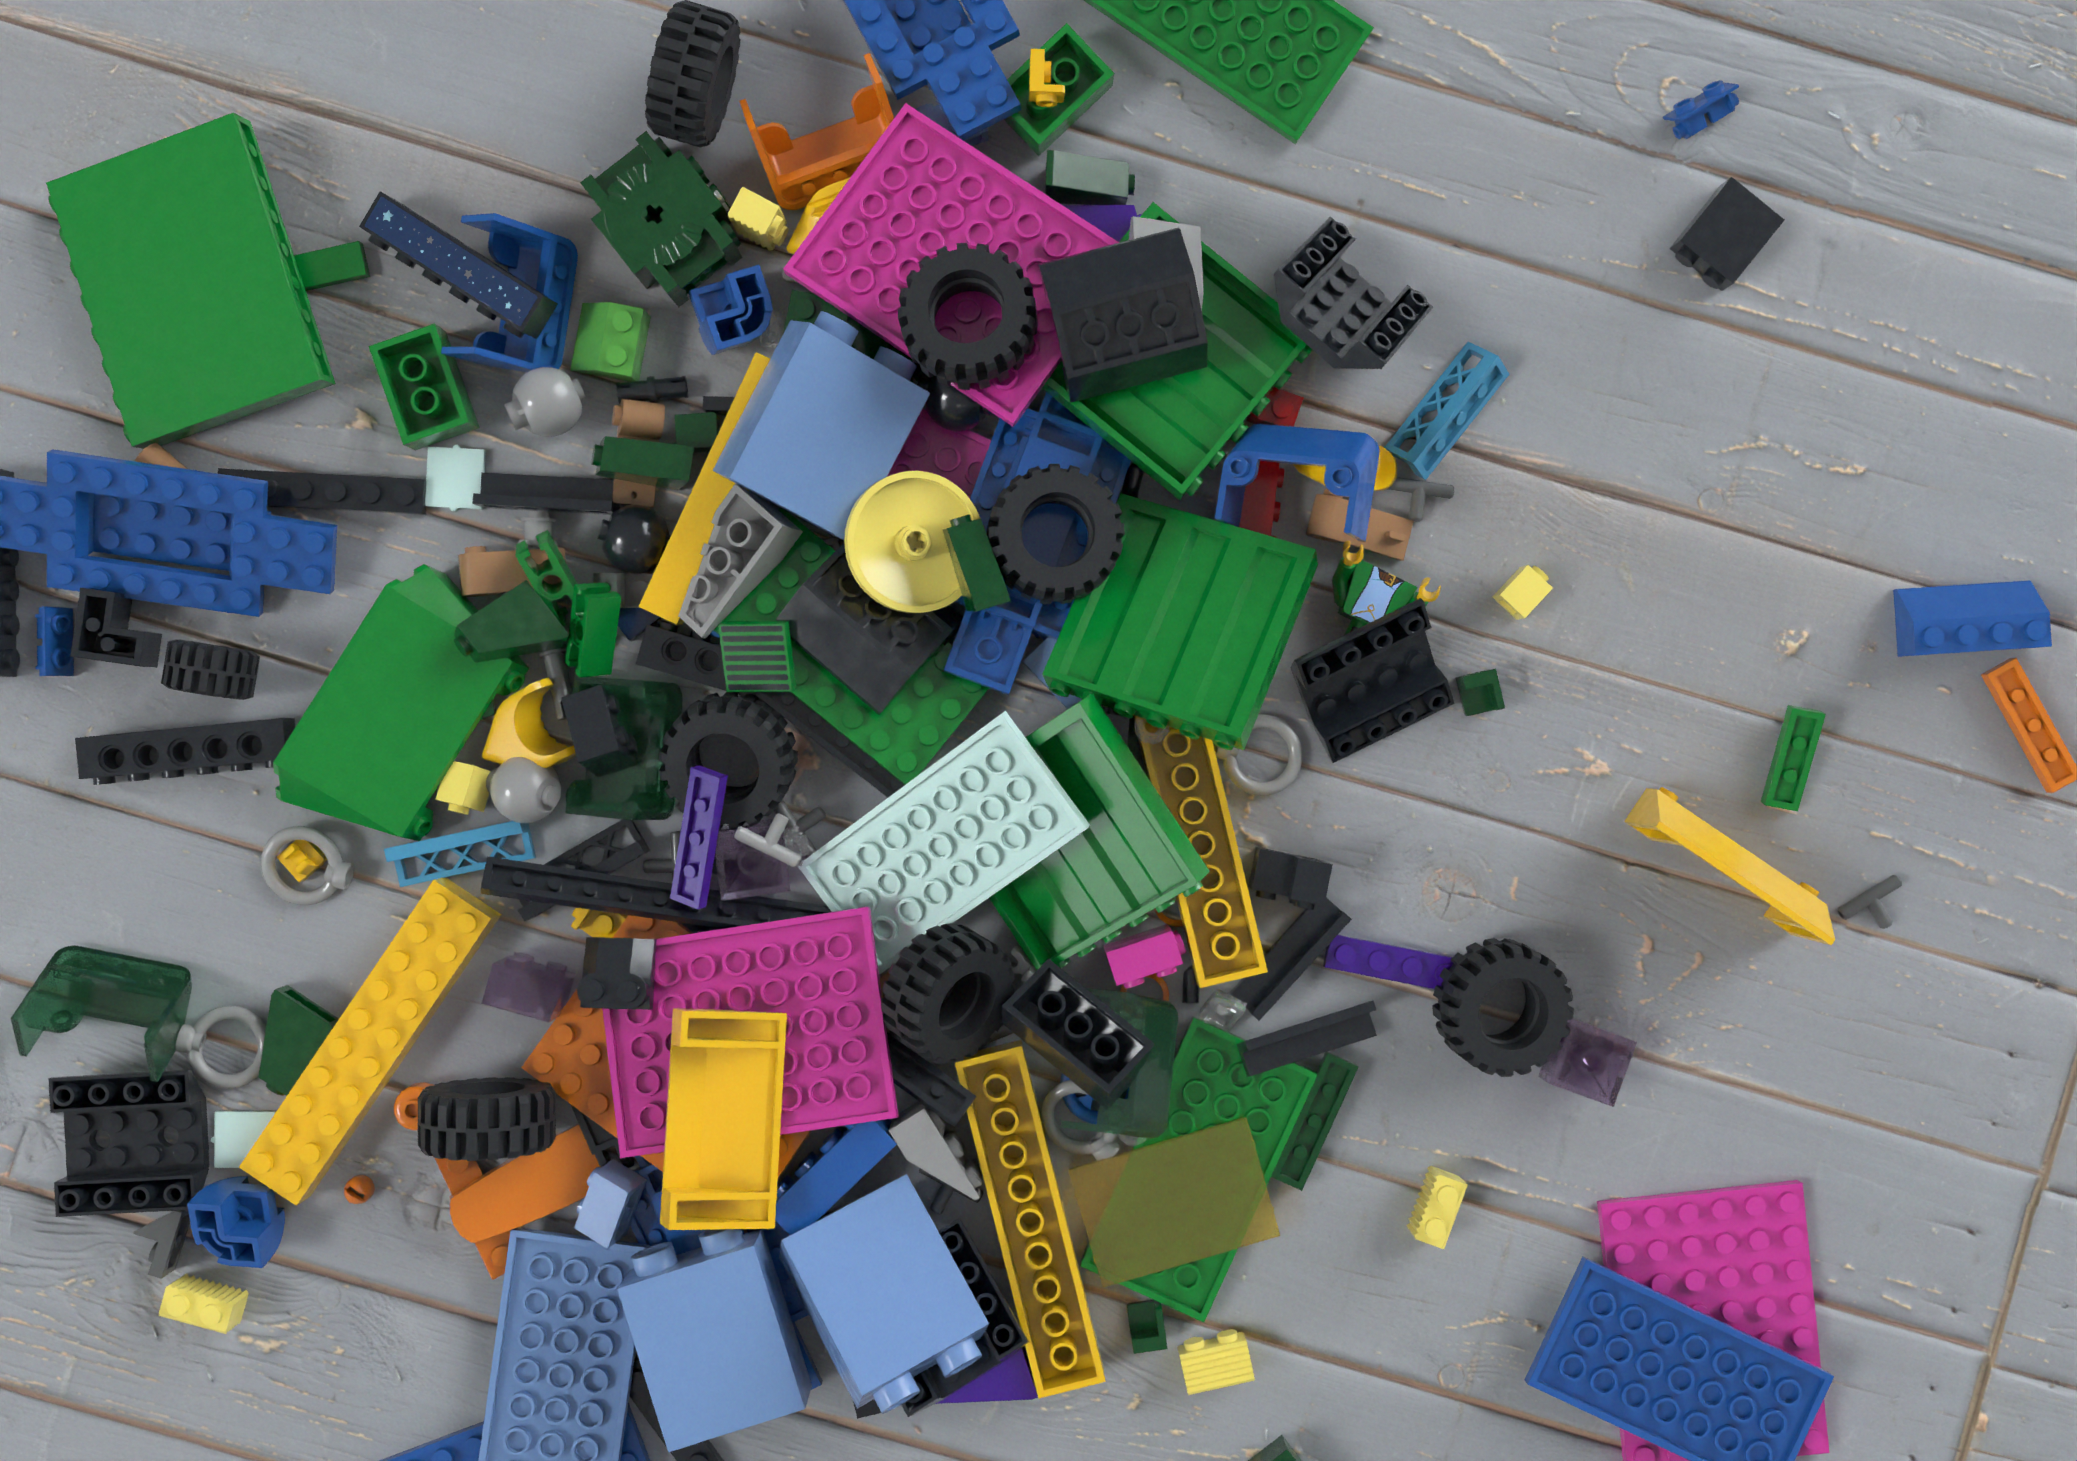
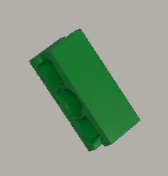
[515,530,578,626]
[565,582,621,678]

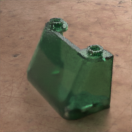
[565,676,683,820]

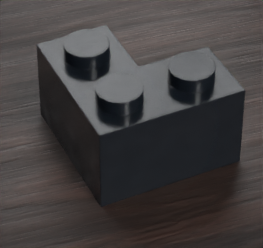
[70,588,162,668]
[561,685,638,777]
[1248,847,1333,910]

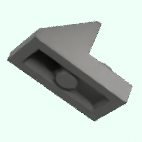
[593,573,653,608]
[133,1210,190,1279]

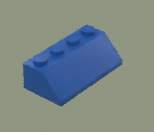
[1893,580,2052,657]

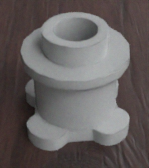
[519,511,558,547]

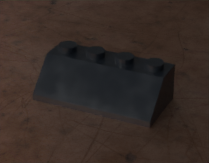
[1002,959,1155,1110]

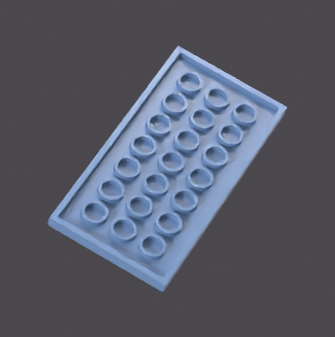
[478,1227,650,1461]

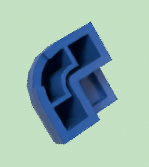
[688,265,773,355]
[187,1176,285,1268]

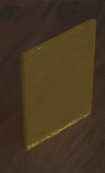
[1068,1117,1280,1288]

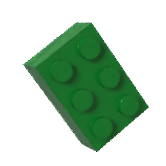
[1004,23,1115,156]
[368,323,480,451]

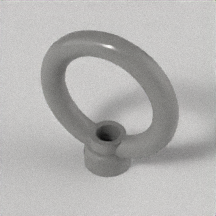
[1214,714,1302,796]
[261,826,355,905]
[176,1006,266,1088]
[1041,1080,1122,1163]

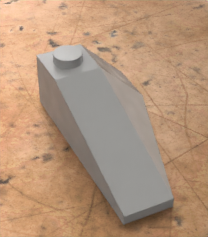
[679,483,803,638]

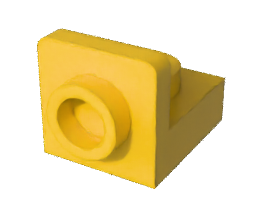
[1029,49,1065,107]
[571,908,627,938]

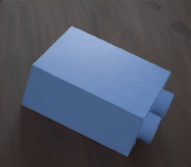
[712,311,930,540]
[779,1174,989,1414]
[617,1229,812,1452]

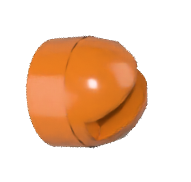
[344,1175,375,1204]

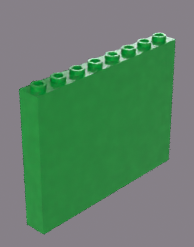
[46,112,336,449]

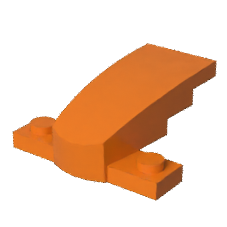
[433,1123,601,1280]

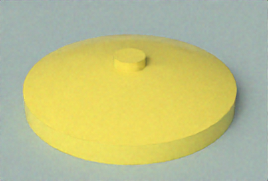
[844,471,981,613]

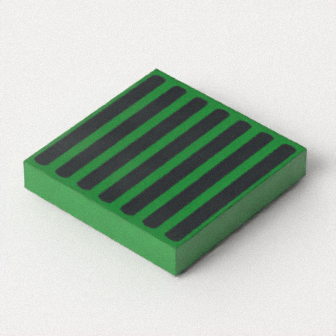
[718,620,796,692]

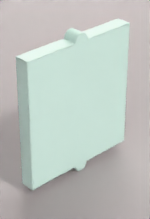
[425,445,486,512]
[211,1111,276,1168]

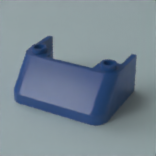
[441,213,578,372]
[1215,424,1380,542]

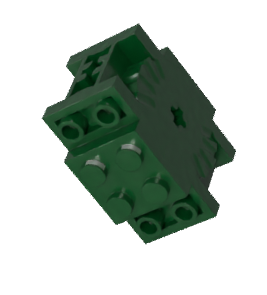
[580,131,743,308]

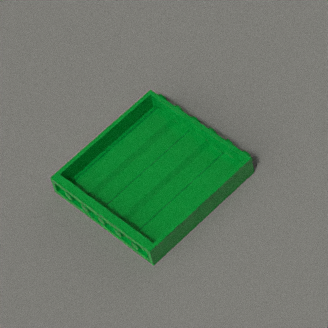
[1042,202,1313,500]
[1042,493,1318,750]
[989,693,1210,970]

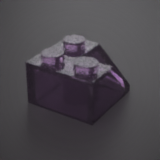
[714,819,791,901]
[481,952,576,1022]
[1538,1017,1637,1107]

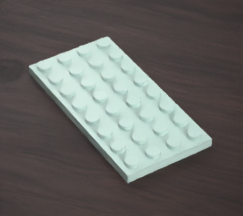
[798,711,1090,974]

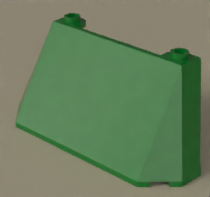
[273,564,529,841]

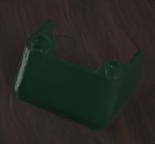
[10,945,192,1082]
[1061,988,1178,1139]

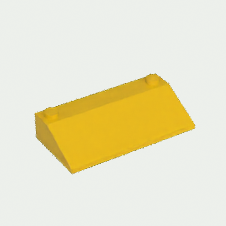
[1624,787,1835,946]
[660,1008,787,1230]

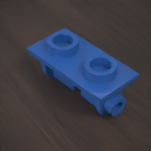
[1663,80,1739,139]
[35,606,74,676]

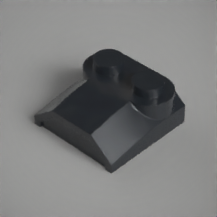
[577,937,656,1010]

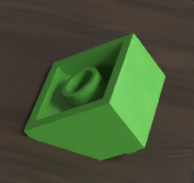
[570,302,651,382]

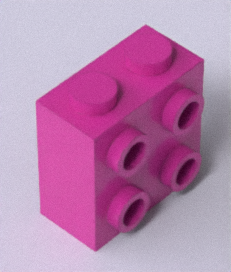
[1103,924,1186,988]

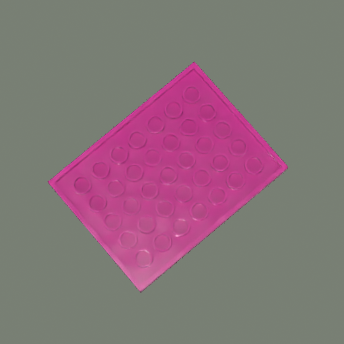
[783,103,1119,427]
[602,907,898,1158]
[1597,1180,1830,1461]

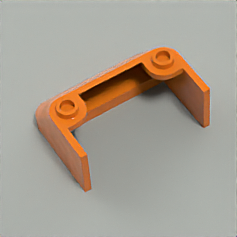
[739,53,894,210]

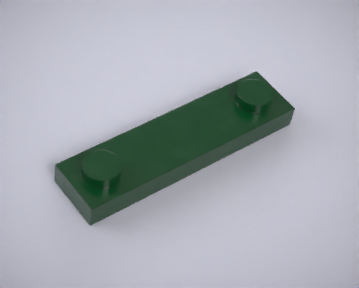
[1271,1052,1359,1191]

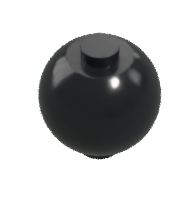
[917,373,992,431]
[597,505,671,574]

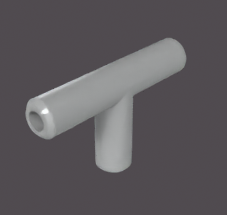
[734,813,801,867]

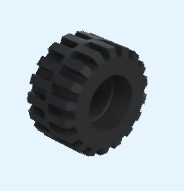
[161,639,260,700]

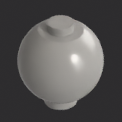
[504,367,586,437]
[486,757,561,823]

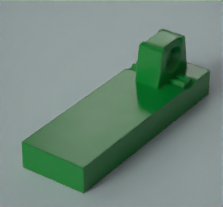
[294,241,370,291]
[1760,705,1826,811]

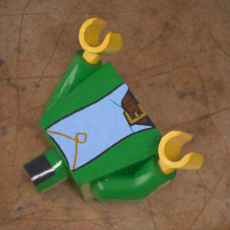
[1332,541,1441,635]

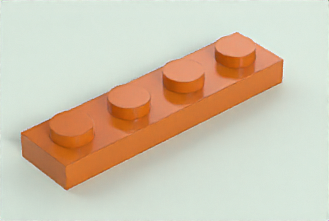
[1981,658,2077,793]

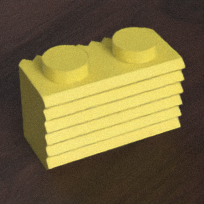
[728,187,789,251]
[1406,1166,1468,1249]
[159,1274,249,1334]
[1177,1329,1255,1395]

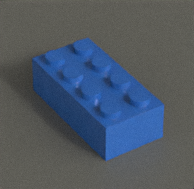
[775,1119,897,1235]

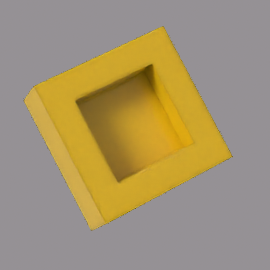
[277,840,327,883]

